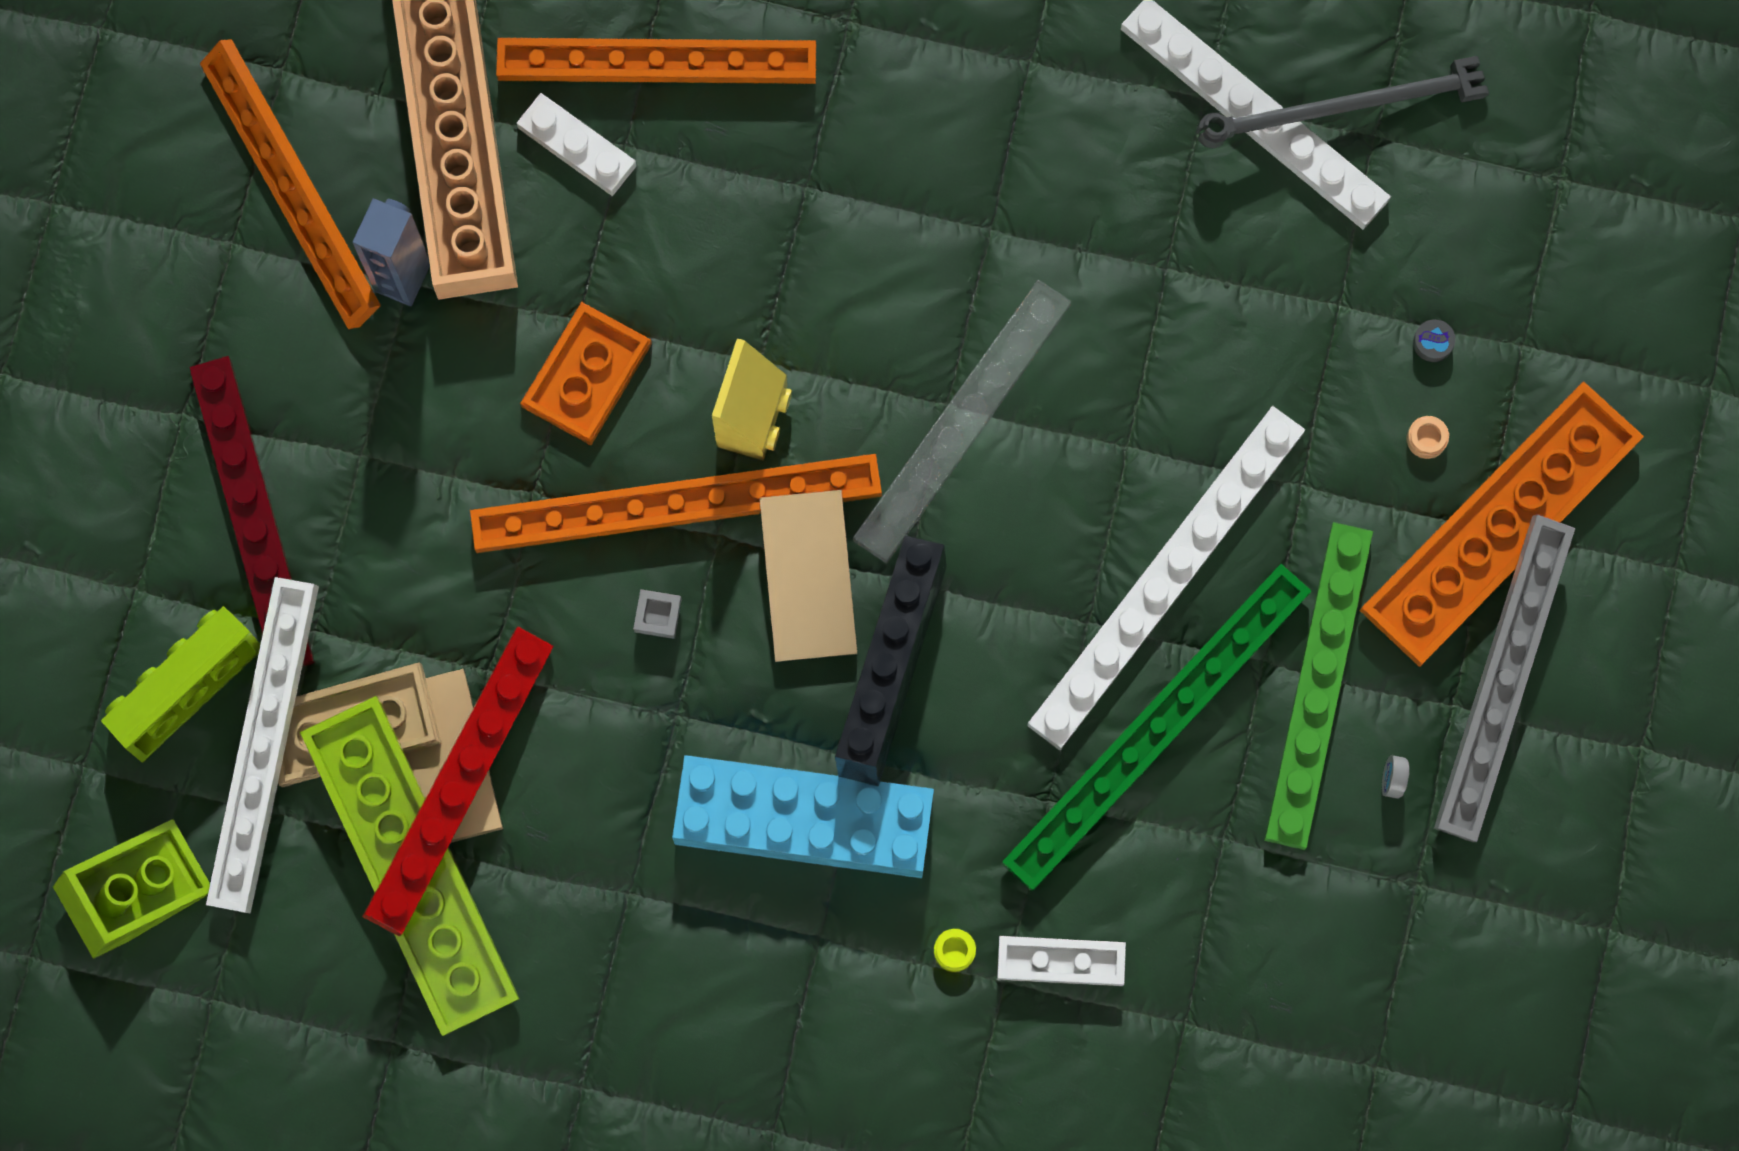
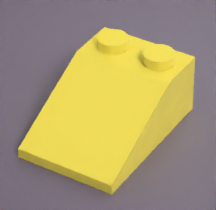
[712,338,792,461]

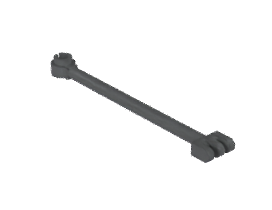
[1196,56,1490,149]

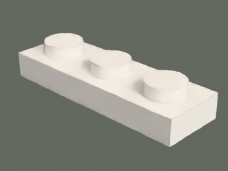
[517,93,637,196]
[997,936,1126,986]

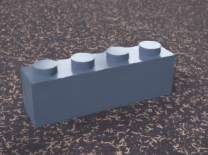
[352,198,430,307]

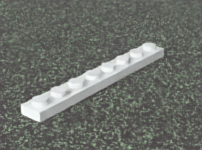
[1121,0,1391,230]
[206,577,319,913]

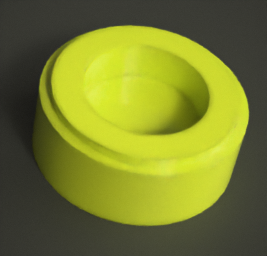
[934,929,976,972]

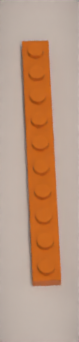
[470,454,882,553]

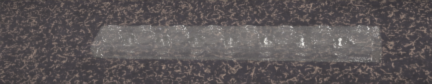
[853,279,1072,564]

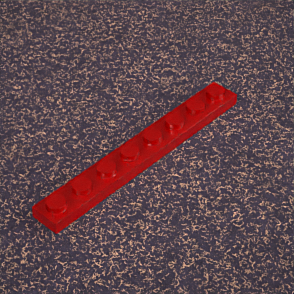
[362,626,554,937]

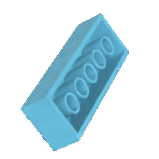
[672,755,934,878]

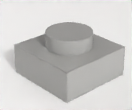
[633,589,682,639]

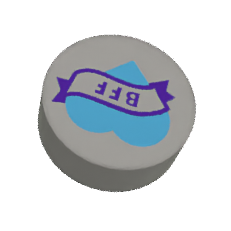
[1382,755,1409,799]

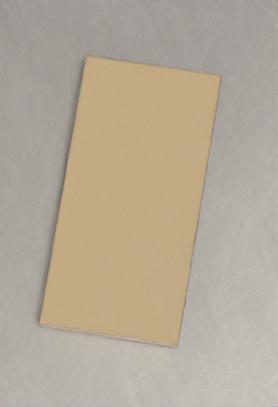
[760,490,857,662]
[278,662,441,787]
[405,669,503,843]

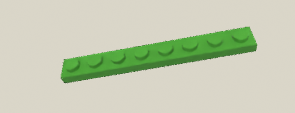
[1264,522,1373,850]

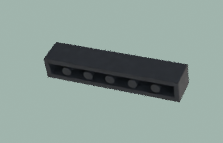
[835,536,947,786]

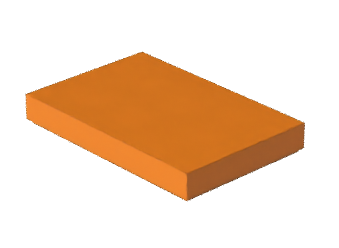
[520,302,652,445]

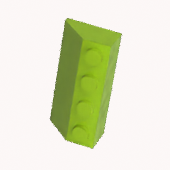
[101,606,261,763]

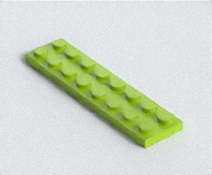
[300,696,520,1036]

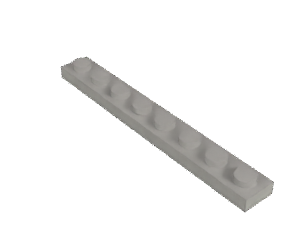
[1434,515,1575,842]

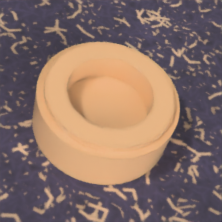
[1406,416,1449,459]

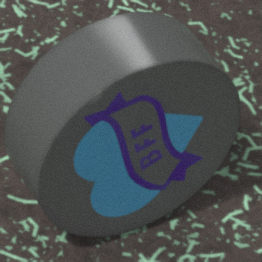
[1413,319,1455,362]

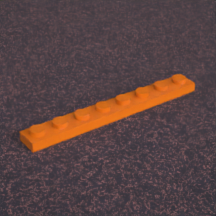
[496,38,816,84]
[200,39,381,329]

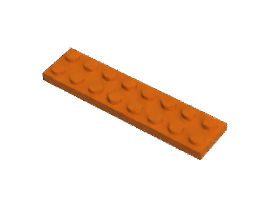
[1360,381,1644,667]

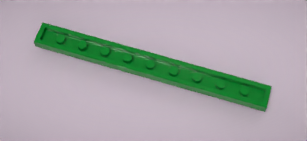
[1002,564,1311,892]

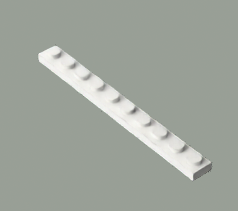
[1027,406,1305,751]

